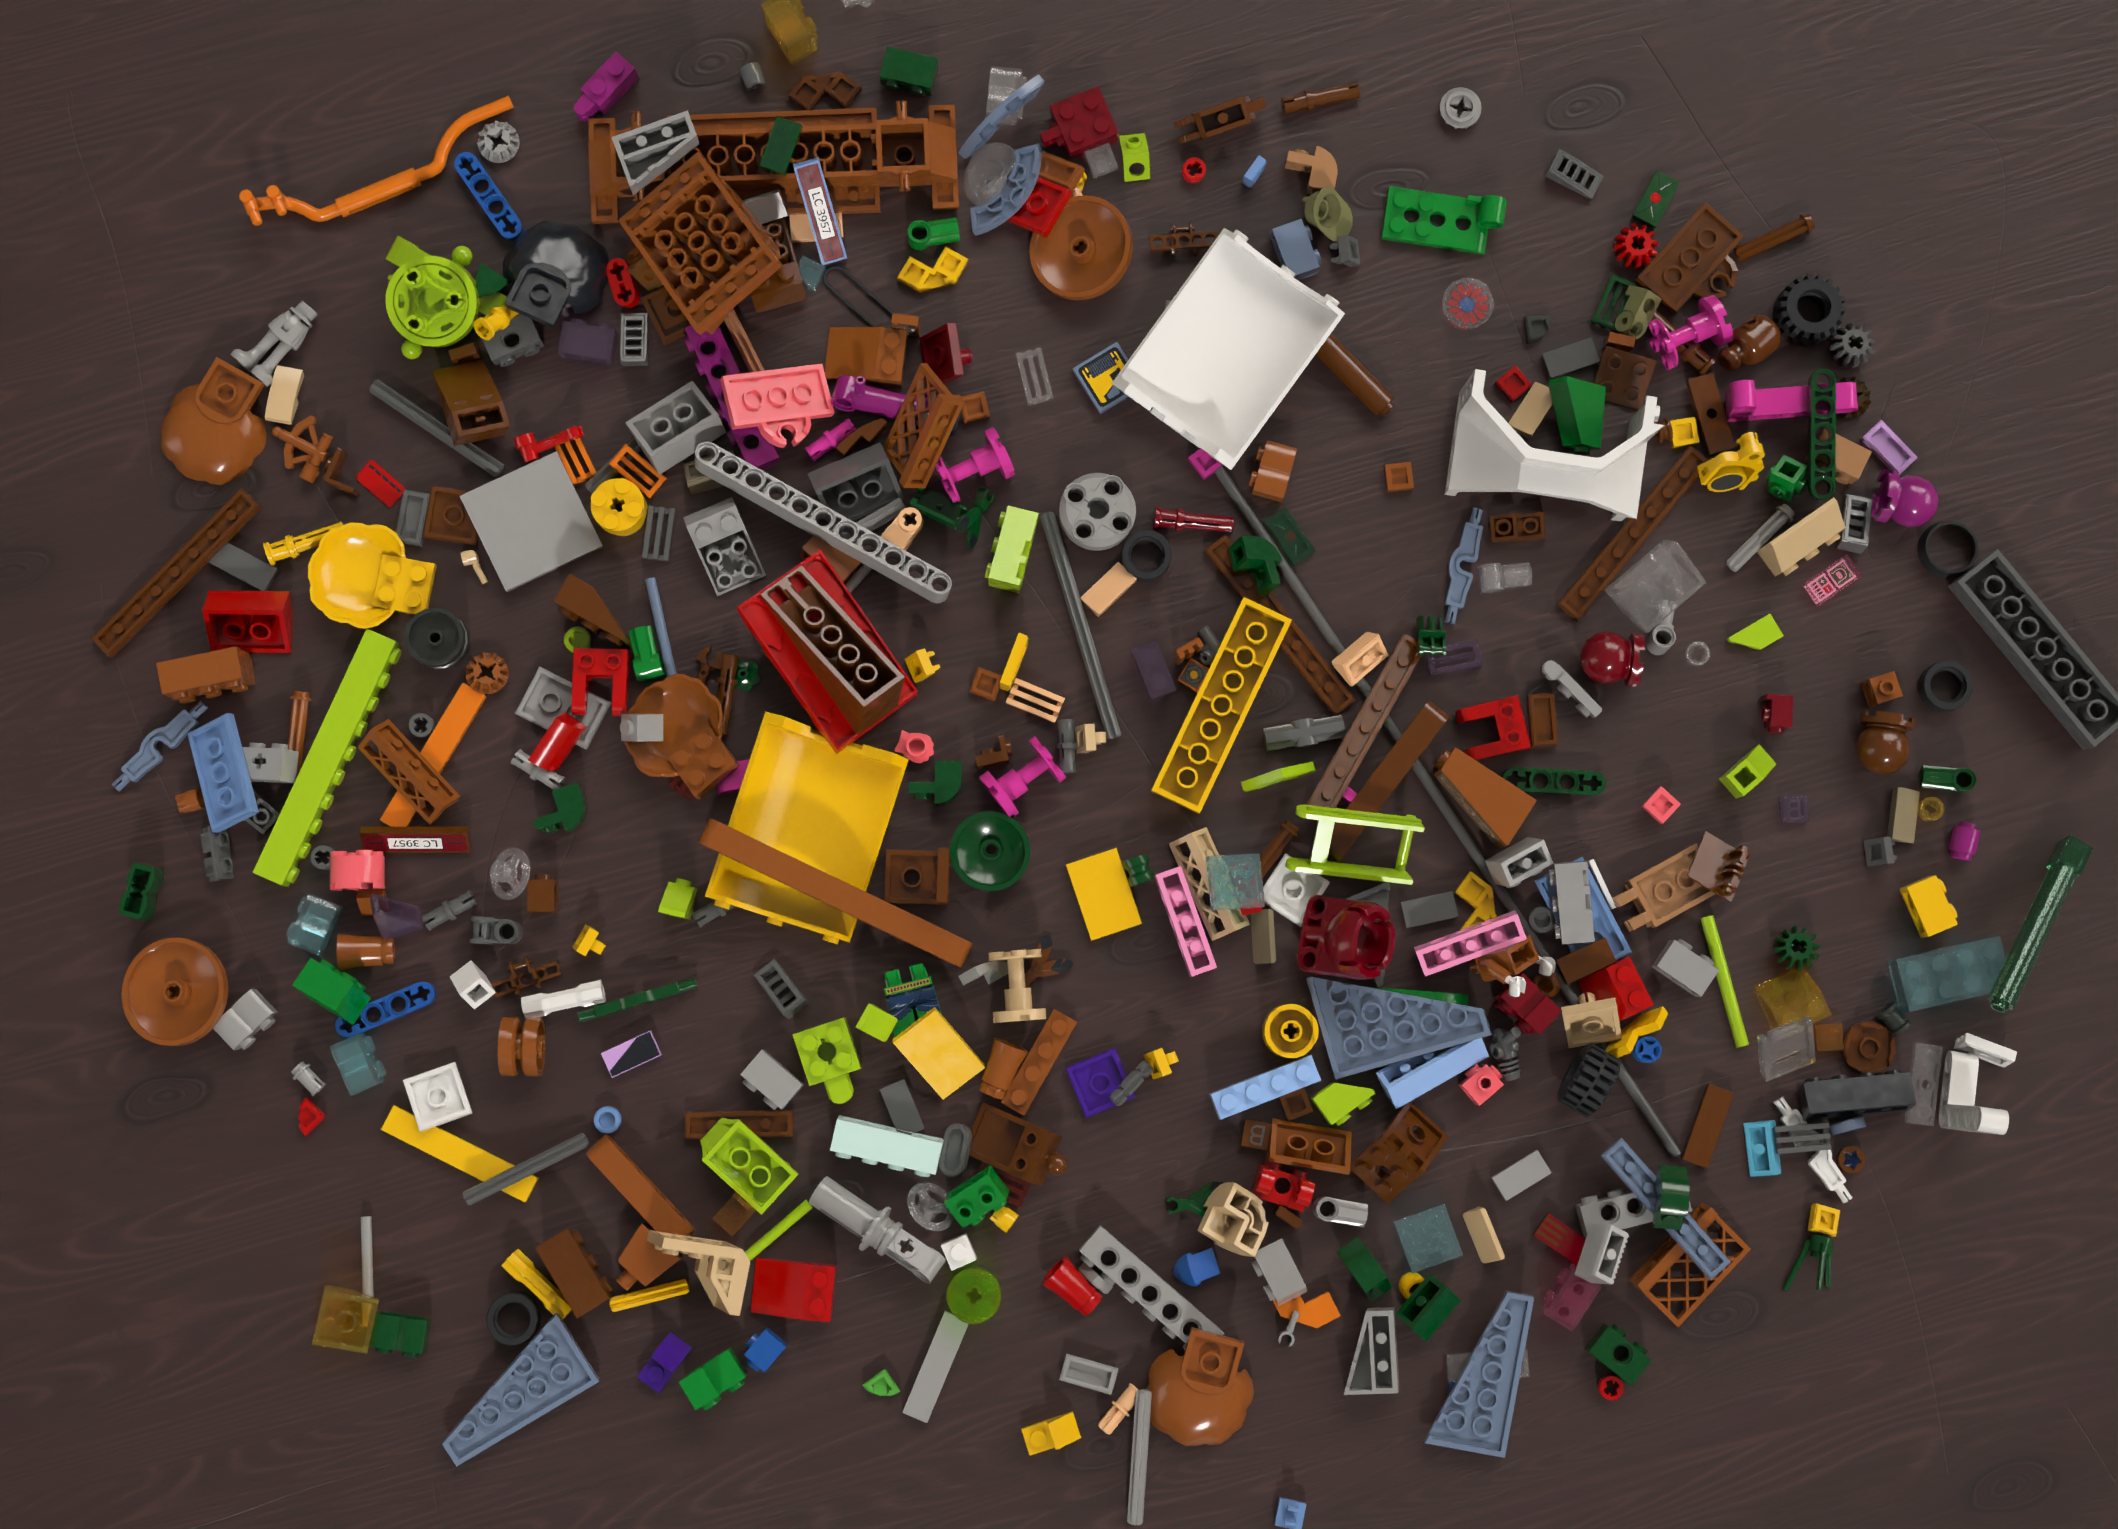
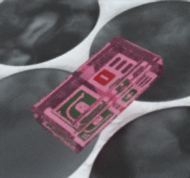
[1802,554,1862,606]

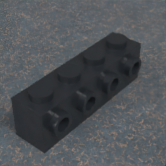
[1798,1070,1916,1120]

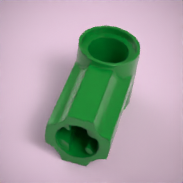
[907,218,960,250]
[629,626,664,682]

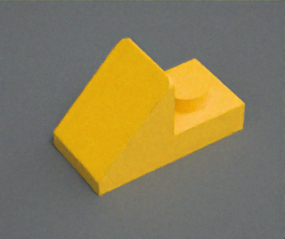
[1021,1411,1081,1456]

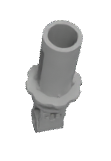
[809,1176,946,1283]

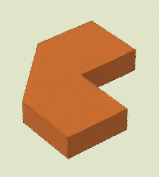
[1272,1291,1341,1328]

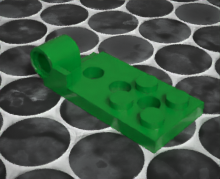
[1381,186,1507,255]

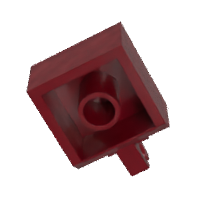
[1040,86,1119,160]

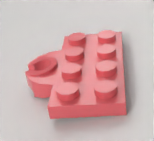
[720,364,835,448]

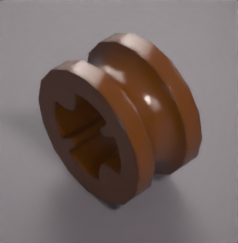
[1654,418,1673,443]

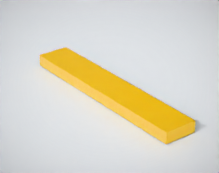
[381,1105,539,1202]

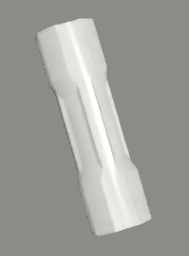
[521,980,606,1019]

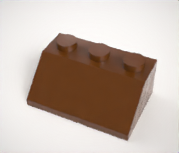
[535,1227,613,1318]

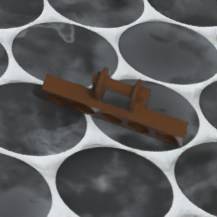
[1149,222,1218,257]
[491,956,562,998]

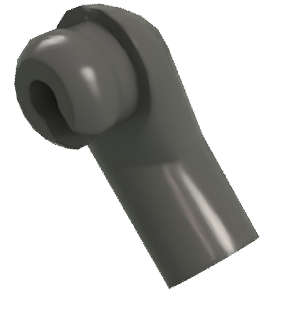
[1197,625,1220,665]

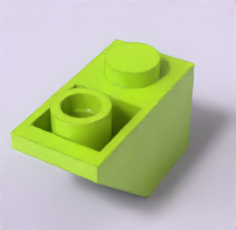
[1719,744,1776,799]
[1311,1082,1375,1126]

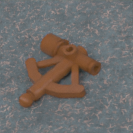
[272,416,333,483]

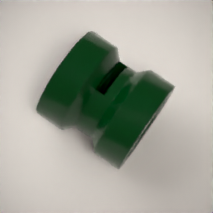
[1122,854,1155,887]

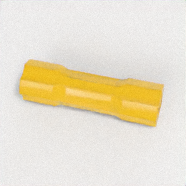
[501,1249,572,1320]

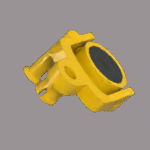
[1697,432,1765,492]

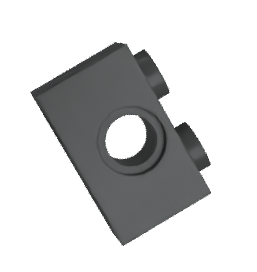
[482,314,544,367]

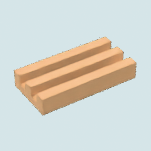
[1006,678,1065,723]

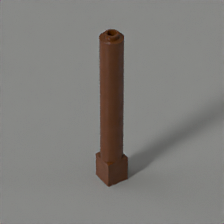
[1315,333,1395,416]

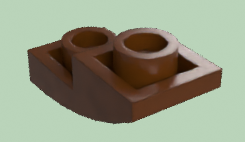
[1489,512,1546,543]

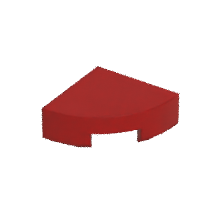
[299,1097,327,1136]

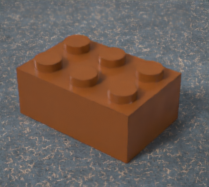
[156,647,256,703]

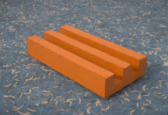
[555,432,597,486]
[608,444,667,498]

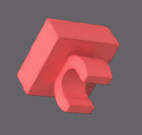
[1642,786,1681,824]

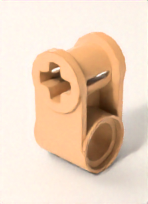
[880,507,924,551]

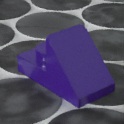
[637,1332,692,1393]

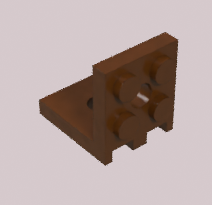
[884,848,950,905]
[1350,1101,1448,1203]

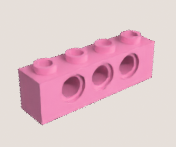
[1154,866,1217,977]
[1414,910,1527,976]

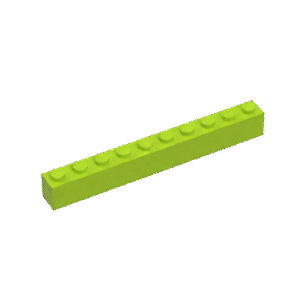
[253,629,402,887]

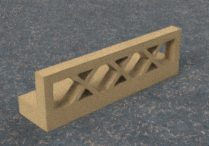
[1169,827,1250,941]

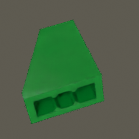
[1548,376,1606,455]

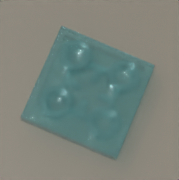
[1206,853,1265,911]
[1393,1203,1463,1273]

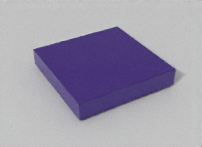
[1065,1048,1135,1118]

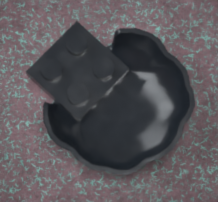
[503,221,609,329]

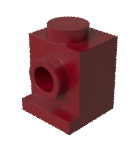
[1760,694,1794,734]

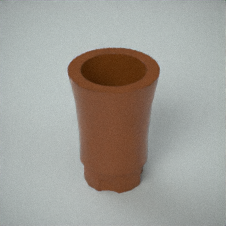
[336,934,395,971]
[979,1037,1028,1100]

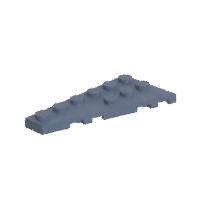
[442,1312,599,1467]

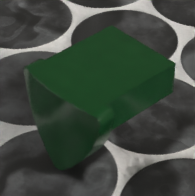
[476,264,508,297]

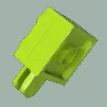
[793,1017,862,1104]

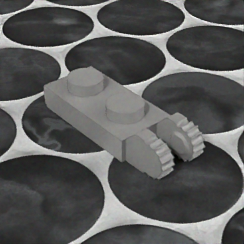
[1541,660,1602,718]

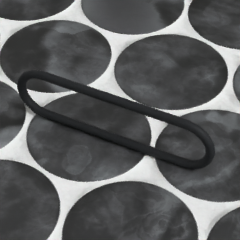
[822,265,894,328]

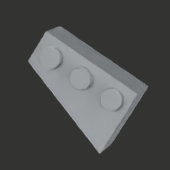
[612,110,699,195]
[1549,861,1595,944]

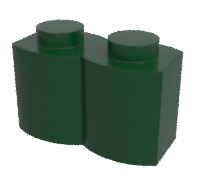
[119,863,164,921]
[369,1311,431,1357]

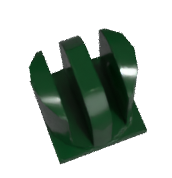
[1416,615,1447,657]

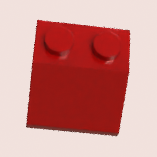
[1576,957,1654,1021]

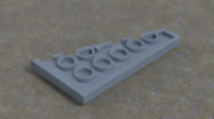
[1423,1291,1534,1458]

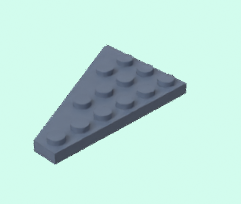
[1306,977,1492,1079]

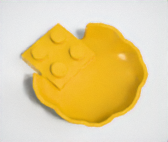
[308,523,437,629]

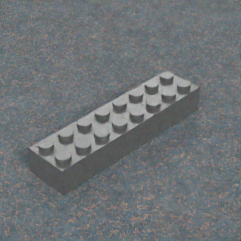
[1948,549,2118,750]

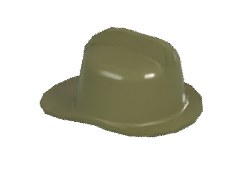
[1302,187,1353,242]

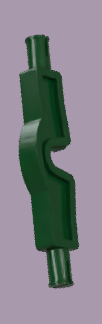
[577,977,697,1023]

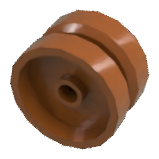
[498,1017,546,1076]

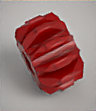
[1613,223,1659,269]

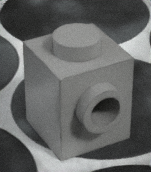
[620,714,663,742]

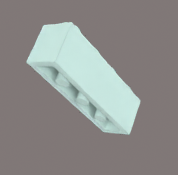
[830,1115,944,1177]

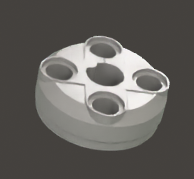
[1059,473,1136,551]

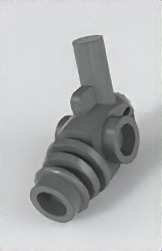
[1490,1027,1521,1081]

